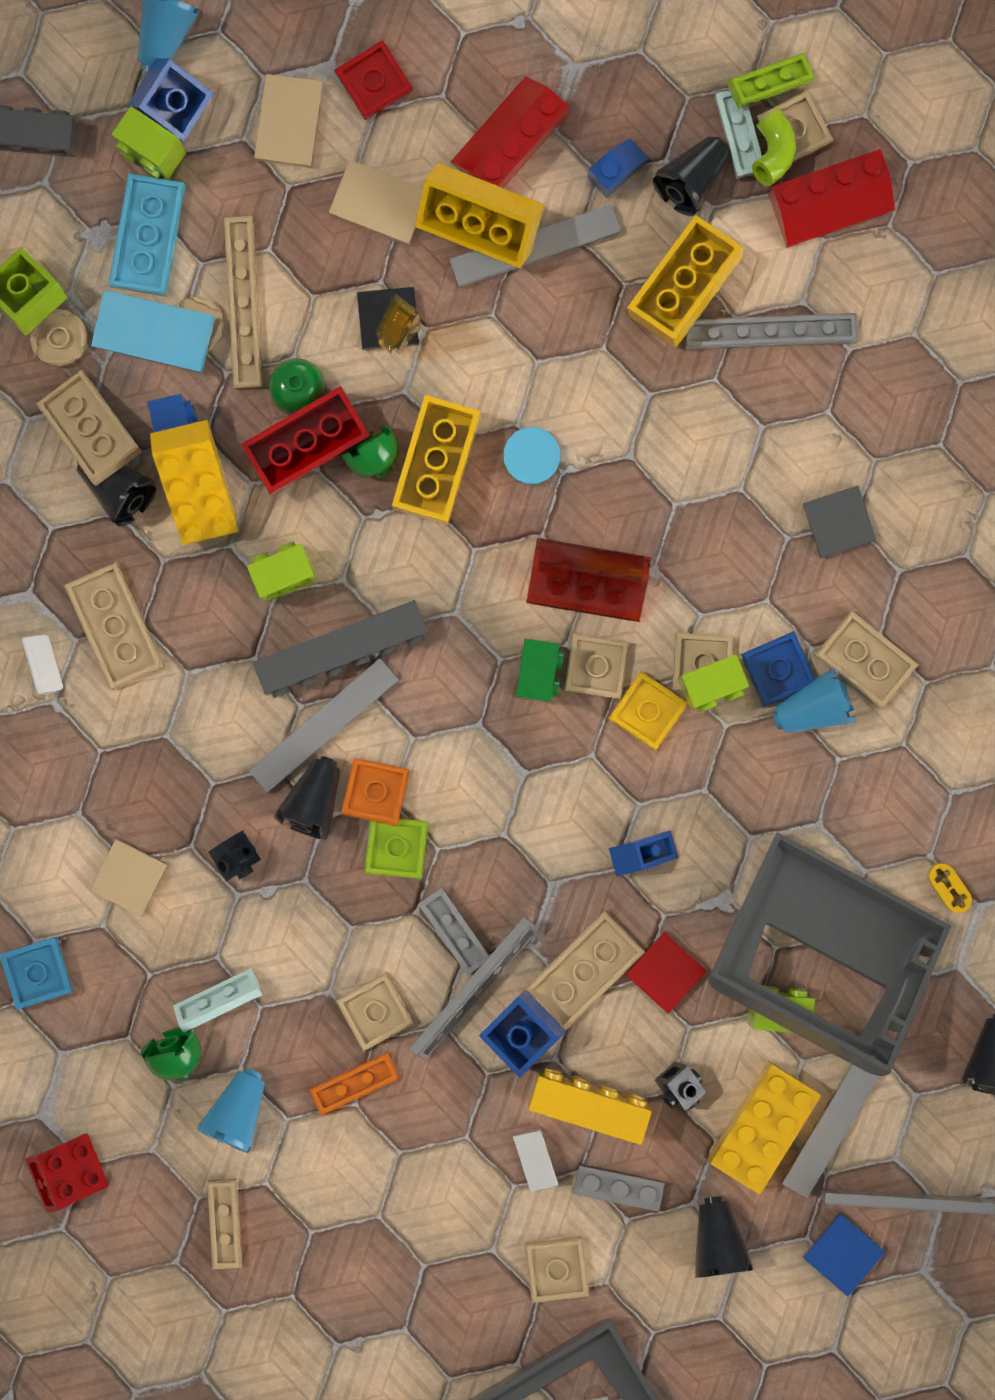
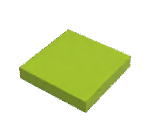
[364,818,428,879]

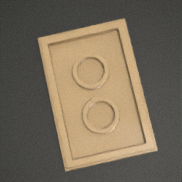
[254,74,323,168]
[329,160,423,246]
[814,610,918,710]

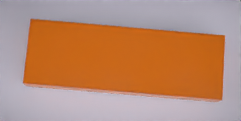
[309,1051,400,1116]

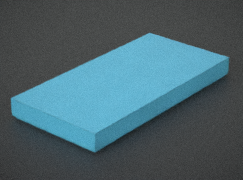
[109,173,186,297]
[91,290,215,373]

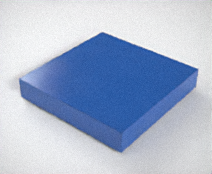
[740,631,815,707]
[802,1213,885,1296]

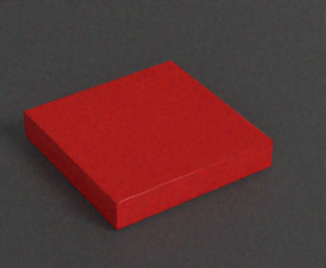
[334,40,413,120]
[625,932,707,1014]

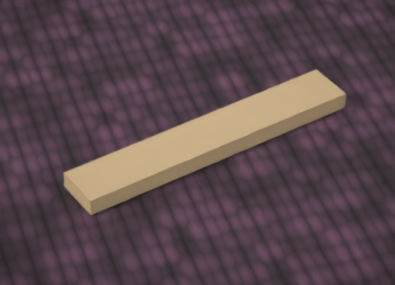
[224,216,263,390]

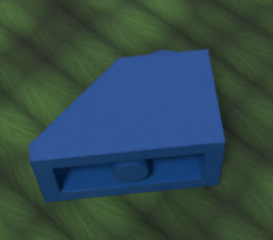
[588,139,649,198]
[609,830,678,876]

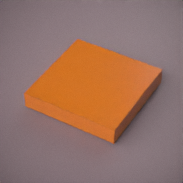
[341,758,410,827]

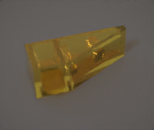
[376,294,421,355]

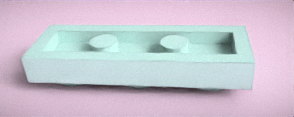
[715,90,762,179]
[173,968,262,1033]

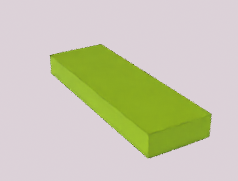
[727,53,815,109]

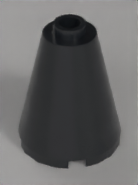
[652,136,728,216]
[77,462,156,526]
[274,756,340,840]
[960,1014,995,1095]
[695,1196,753,1278]

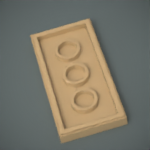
[36,370,142,486]
[64,562,164,690]
[522,910,645,1030]

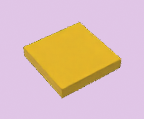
[608,671,688,751]

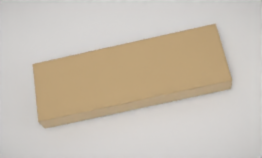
[207,1179,242,1270]

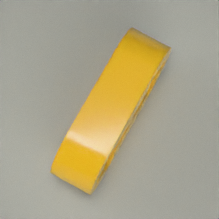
[927,863,972,913]

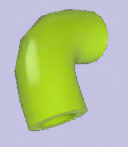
[752,108,796,187]

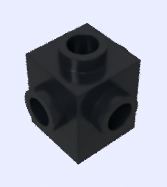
[208,830,261,881]
[655,1061,707,1111]

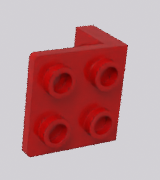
[25,1133,108,1212]

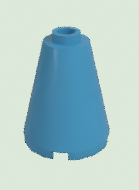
[138,0,200,71]
[773,668,857,733]
[197,1068,265,1154]

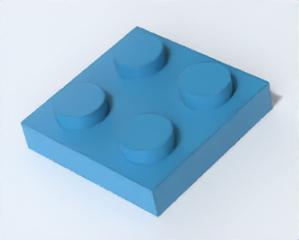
[0,936,74,1010]

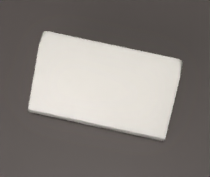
[22,635,63,695]
[513,1127,558,1192]

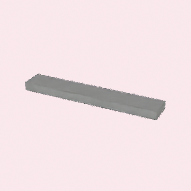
[449,204,621,288]
[684,313,857,350]
[249,658,399,793]
[409,917,539,1059]
[781,1064,880,1198]
[821,1188,995,1215]

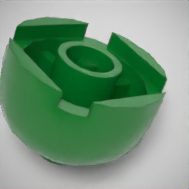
[269,358,327,415]
[340,425,399,479]
[141,1027,202,1081]

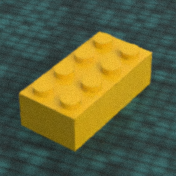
[415,163,544,269]
[627,215,743,349]
[392,395,481,526]
[150,420,239,546]
[707,1061,822,1195]
[528,1067,652,1145]

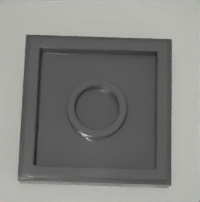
[803,485,876,558]

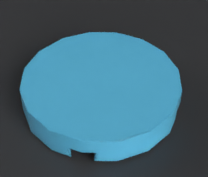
[504,427,560,485]

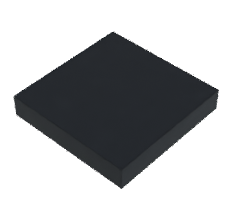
[357,287,419,350]

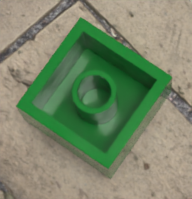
[516,638,564,703]

